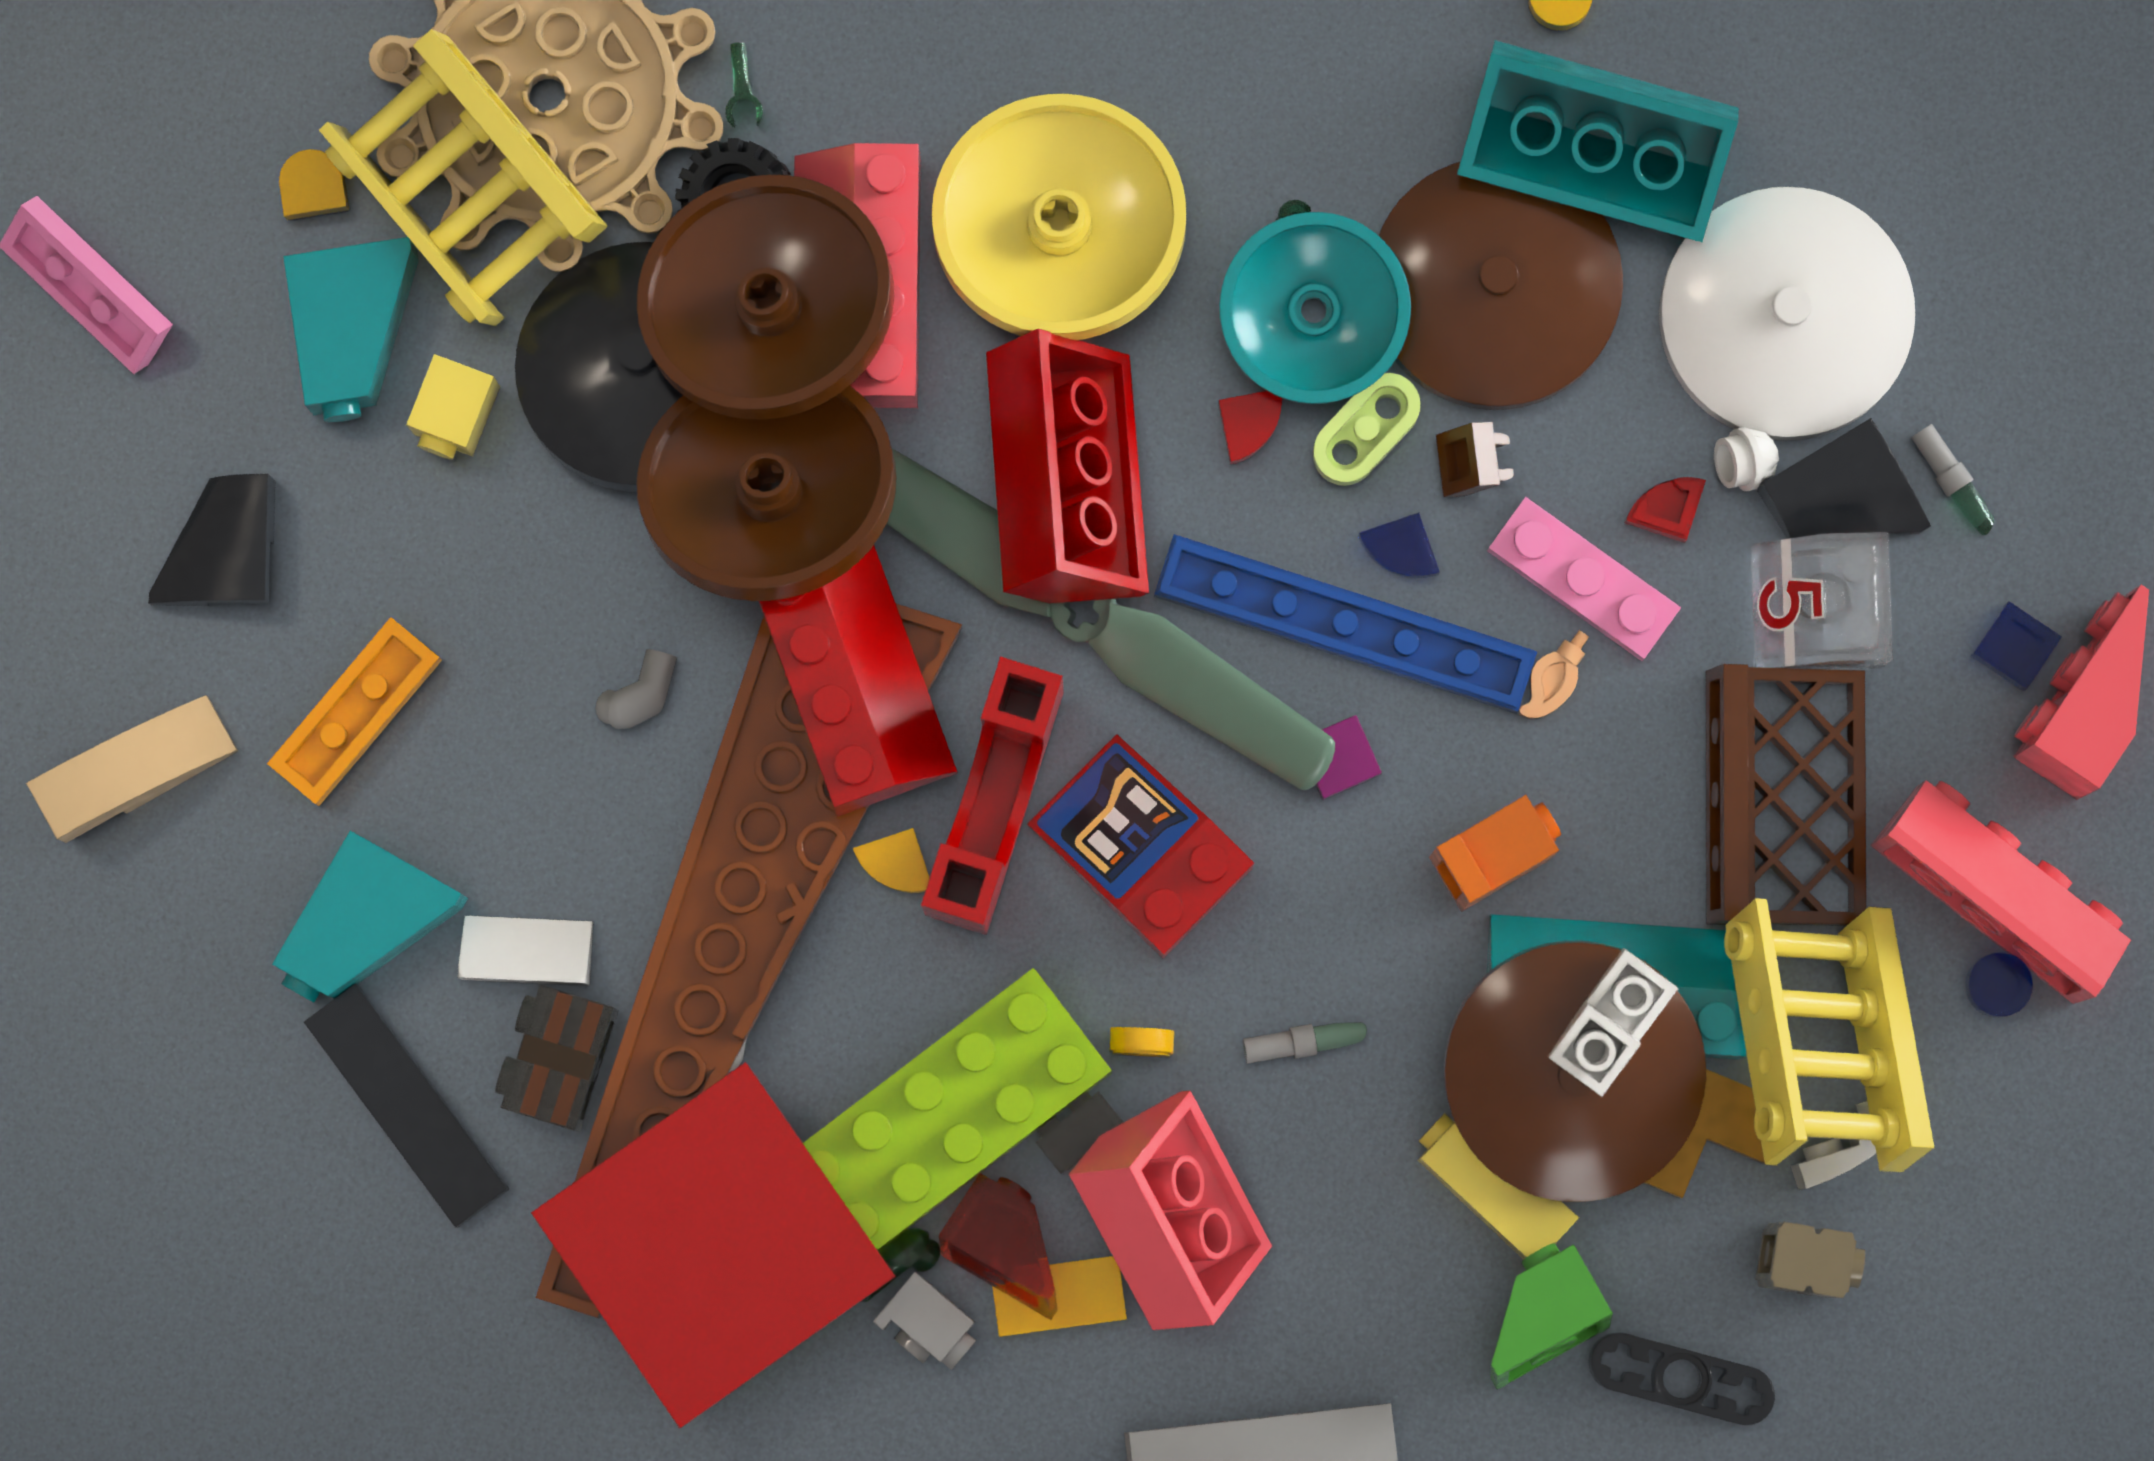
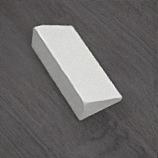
[458,916,593,986]

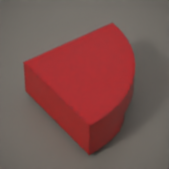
[1218,391,1282,465]
[1624,477,1706,543]

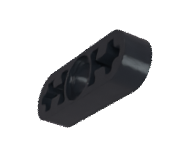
[1589,1333,1775,1425]

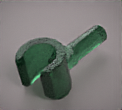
[725,42,764,129]

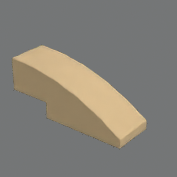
[26,695,238,843]

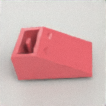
[2013,585,2149,800]

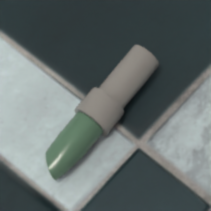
[1243,1022,1367,1064]

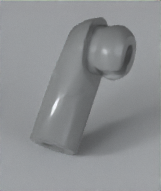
[595,649,677,729]

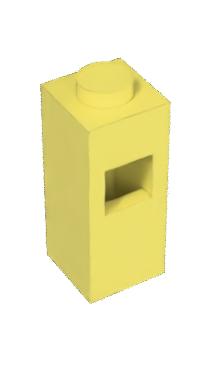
[1418,1113,1579,1260]

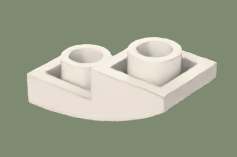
[1548,947,1678,1096]
[1791,1101,1876,1190]

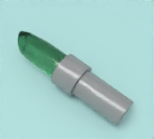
[1911,424,1994,535]

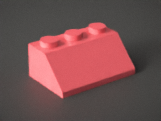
[1069,1090,1272,1330]

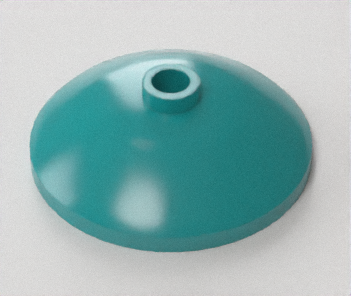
[1219,212,1411,404]

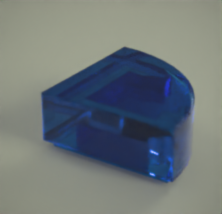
[1358,513,1440,578]

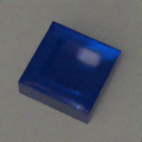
[1971,601,2062,691]

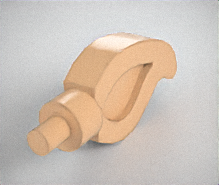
[1518,630,1589,719]

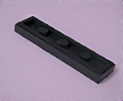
[304,984,509,1228]

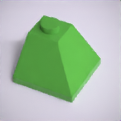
[1491,1243,1613,1390]

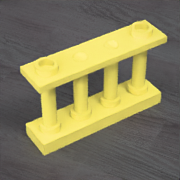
[319,29,608,326]
[1724,898,1934,1172]

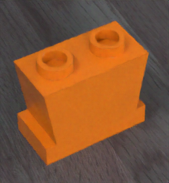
[1429,795,1561,912]

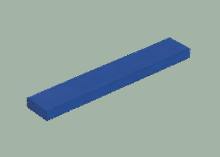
[1154,534,1537,714]

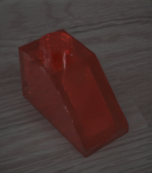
[938,1173,1058,1320]

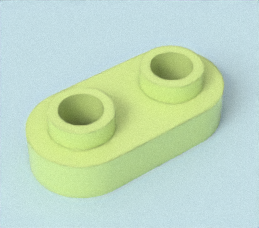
[1313,373,1420,486]

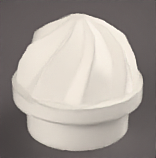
[1714,427,1779,491]

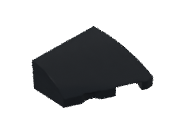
[1757,418,1931,544]
[148,474,275,606]

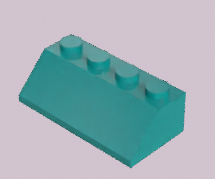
[1457,40,1739,242]
[1486,914,1747,1060]

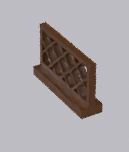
[1706,664,1866,926]

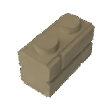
[1755,1222,1865,1298]

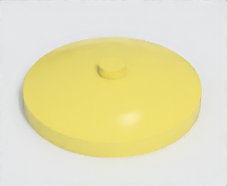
[932,94,1186,340]

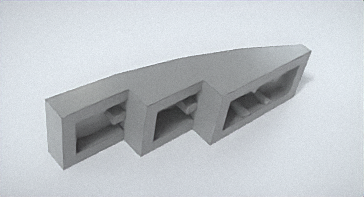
[1124,1403,1398,1461]

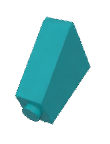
[283,237,419,422]
[272,830,468,1003]

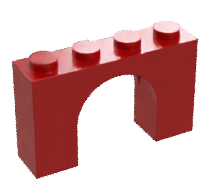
[921,656,1064,935]

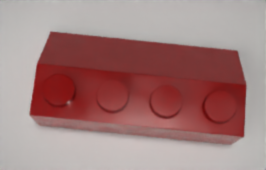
[986,328,1149,604]
[759,545,958,817]

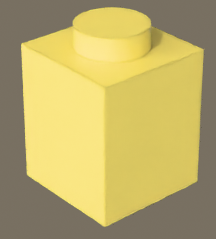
[406,354,500,460]

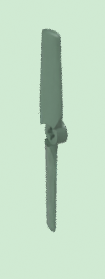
[887,448,1335,790]

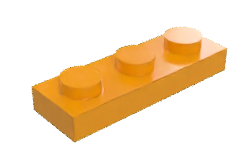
[267,617,442,806]

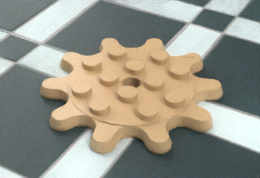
[369,0,723,272]

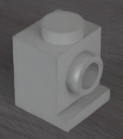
[873,1272,976,1370]

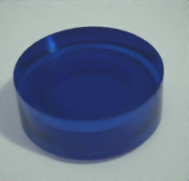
[1965,952,2033,1018]

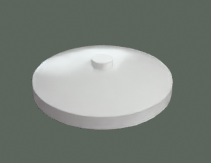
[1659,187,1915,441]

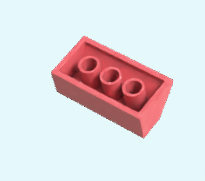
[794,143,921,408]
[1870,780,2131,1004]

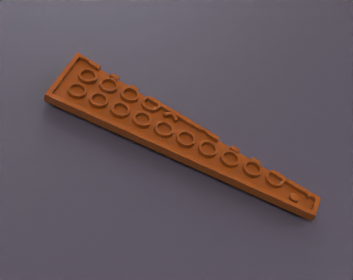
[536,603,962,1319]

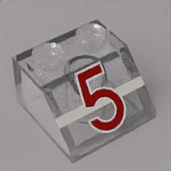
[1751,532,1893,670]

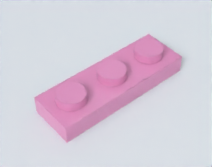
[0,196,173,374]
[1487,497,1681,661]

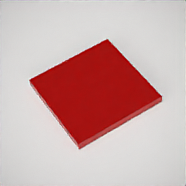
[531,1062,896,1428]

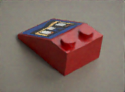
[1027,734,1254,959]

